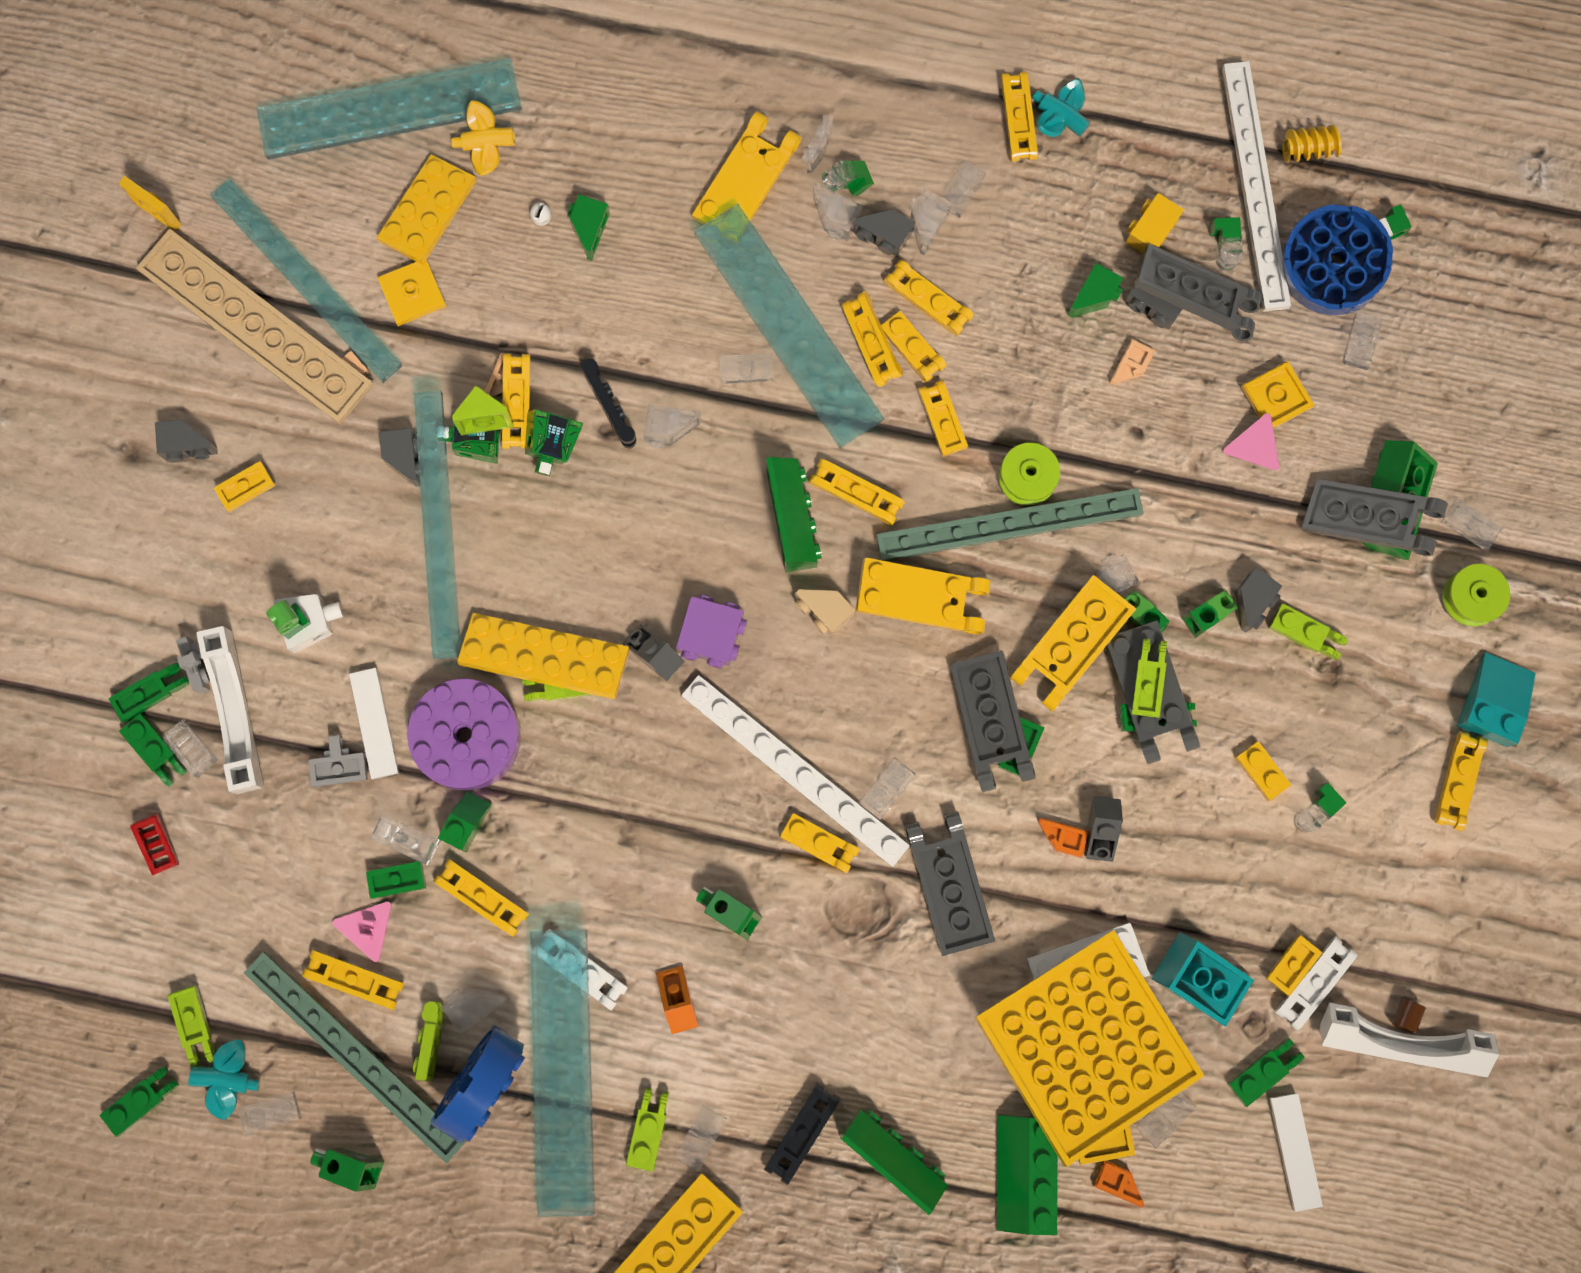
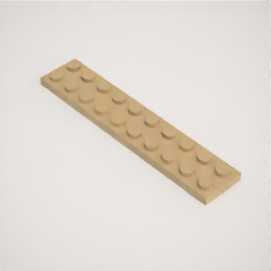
[136,229,374,425]

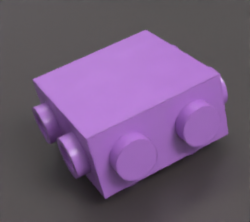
[676,595,747,669]

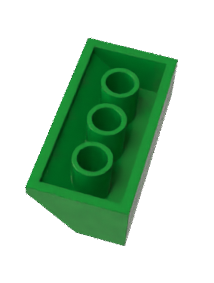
[1361,440,1438,561]
[766,457,822,573]
[839,1108,948,1215]
[997,1115,1058,1236]

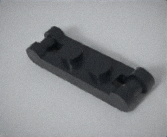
[582,359,637,449]
[764,1083,841,1185]

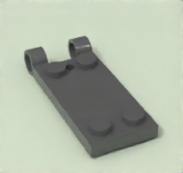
[1134,244,1262,341]
[1302,479,1448,556]
[1107,621,1201,764]
[950,650,1036,792]
[905,811,995,956]

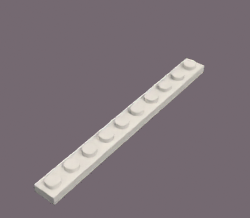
[1222,61,1291,312]
[681,675,910,867]

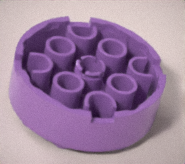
[407,679,521,790]

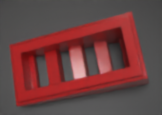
[130,812,179,876]

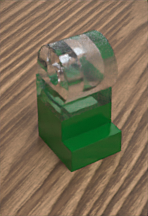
[822,160,874,196]
[1209,217,1243,271]
[1294,782,1347,833]

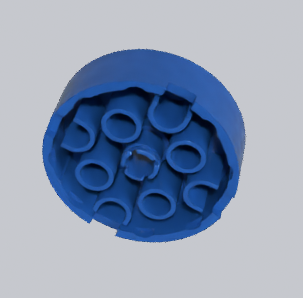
[1282,204,1393,315]
[431,1025,525,1143]

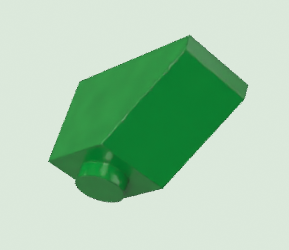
[568,194,610,260]
[1068,263,1124,318]
[437,791,492,853]

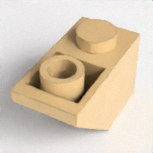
[795,589,855,636]

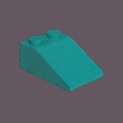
[1456,652,1536,747]
[1151,932,1254,1027]

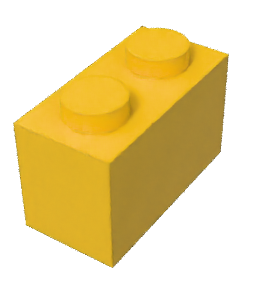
[1126,193,1184,254]

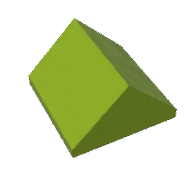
[452,385,514,435]

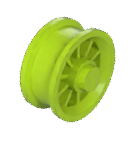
[998,443,1060,506]
[1442,564,1511,627]

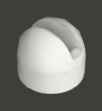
[530,202,552,226]

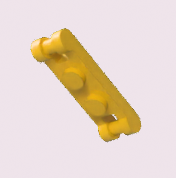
[1000,71,1038,162]
[884,260,974,336]
[842,291,903,387]
[502,353,530,449]
[808,459,905,526]
[1434,731,1488,832]
[433,859,529,937]
[301,949,405,1010]

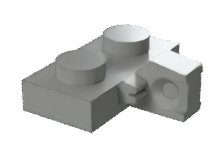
[176,637,211,694]
[308,735,368,787]

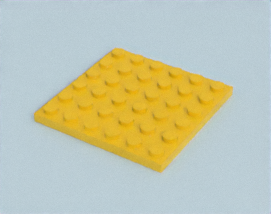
[974,930,1204,1167]

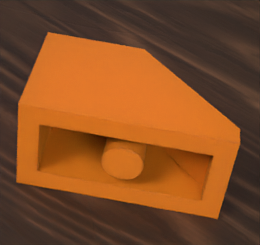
[656,965,699,1034]

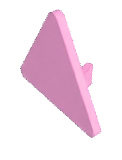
[1223,413,1280,471]
[333,902,392,962]

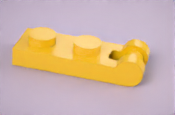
[881,311,947,382]
[918,380,968,457]
[780,813,860,874]

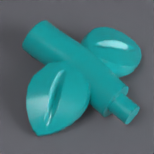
[1032,78,1091,137]
[188,1040,260,1120]

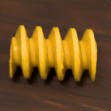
[1282,125,1342,163]

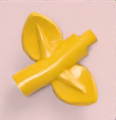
[451,100,516,176]

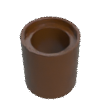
[1392,998,1426,1034]

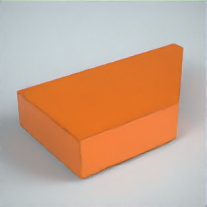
[1038,818,1089,858]
[1093,1161,1144,1208]

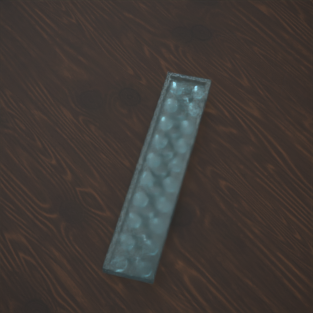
[256,58,522,160]
[694,203,884,449]
[530,929,595,1217]

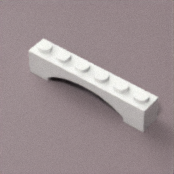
[196,626,264,794]
[1320,1003,1499,1078]

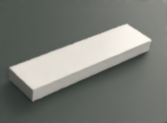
[349,668,400,780]
[1269,1093,1323,1212]

